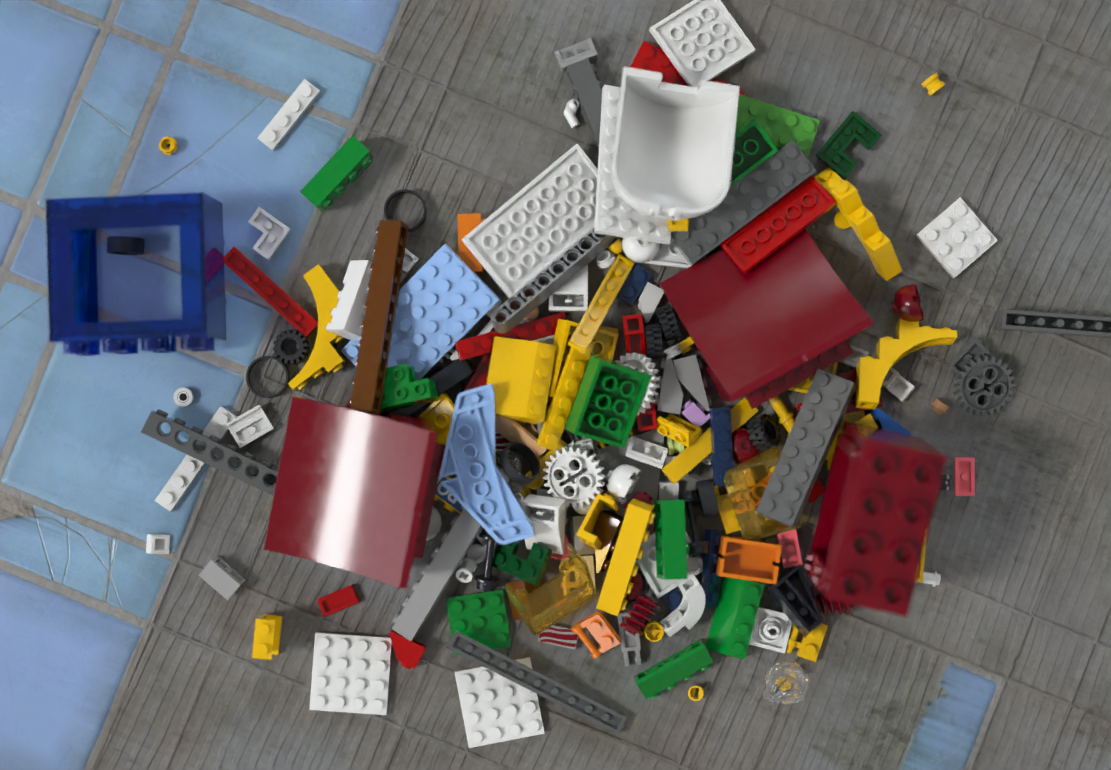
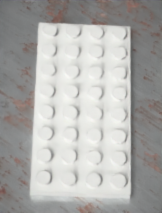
[594,85,671,244]
[461,144,598,298]

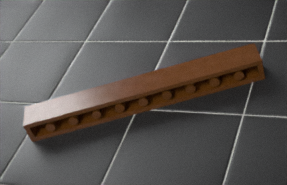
[350,220,409,415]

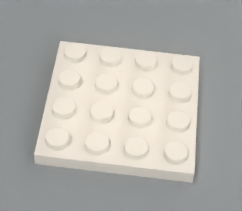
[649,0,756,88]
[309,632,392,715]
[454,657,545,748]

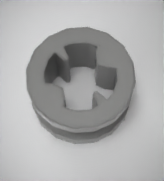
[664,343,683,359]

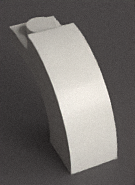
[660,573,705,637]

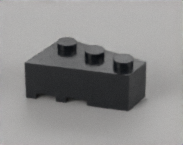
[767,564,824,637]

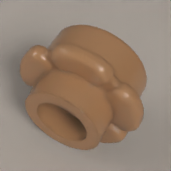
[931,398,949,415]

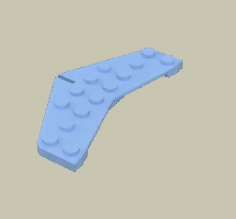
[439,384,535,544]

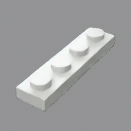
[257,79,320,151]

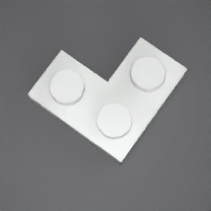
[248,207,291,260]

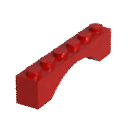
[622,314,658,431]

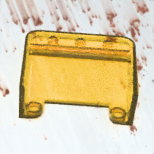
[724,447,801,541]

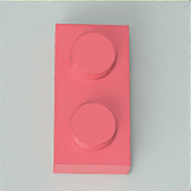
[954,457,975,496]
[776,527,803,568]

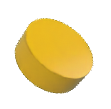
[834,211,850,230]

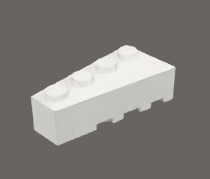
[325,260,373,340]

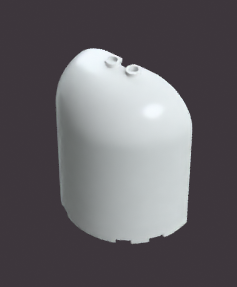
[611,67,740,220]

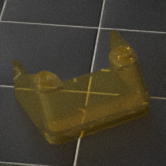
[505,543,596,635]

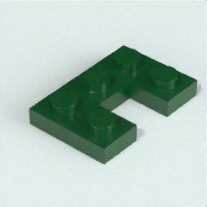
[815,111,882,179]
[492,540,553,586]

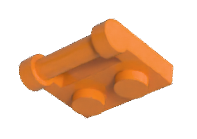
[571,610,622,659]

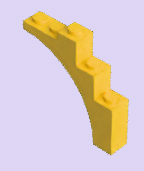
[814,167,902,281]
[288,264,346,391]
[856,318,957,409]

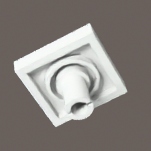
[749,607,792,653]

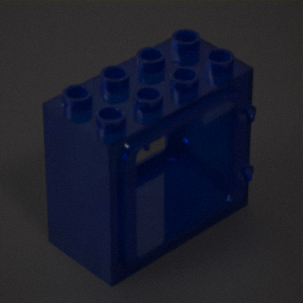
[46,192,226,356]

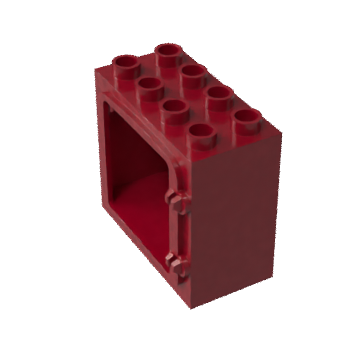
[804,421,947,617]

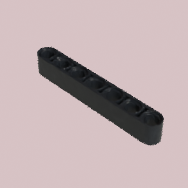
[380,359,476,417]

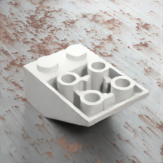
[549,260,588,312]
[521,494,566,555]

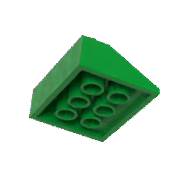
[565,355,651,448]

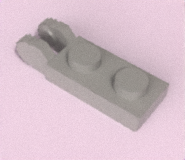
[618,612,641,666]

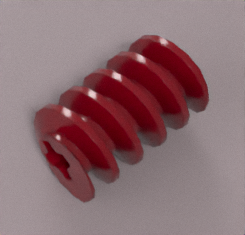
[620,593,660,636]
[812,593,854,617]

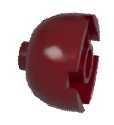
[891,284,924,322]
[732,427,760,465]

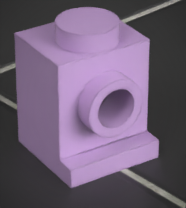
[681,399,710,427]

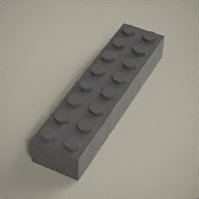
[671,140,816,266]
[756,369,857,529]

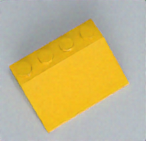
[548,319,619,402]
[486,337,556,425]

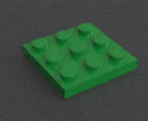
[446,589,512,656]

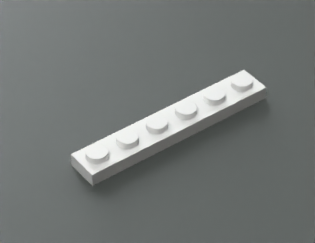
[155,406,237,512]

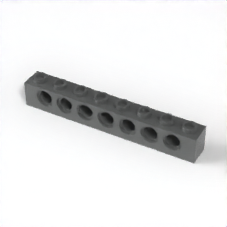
[141,409,278,496]

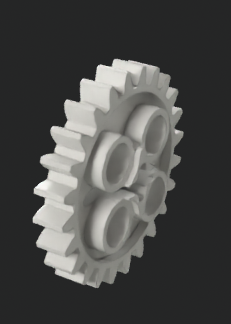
[615,353,660,415]
[542,445,606,509]

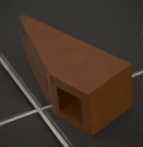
[593,509,624,573]

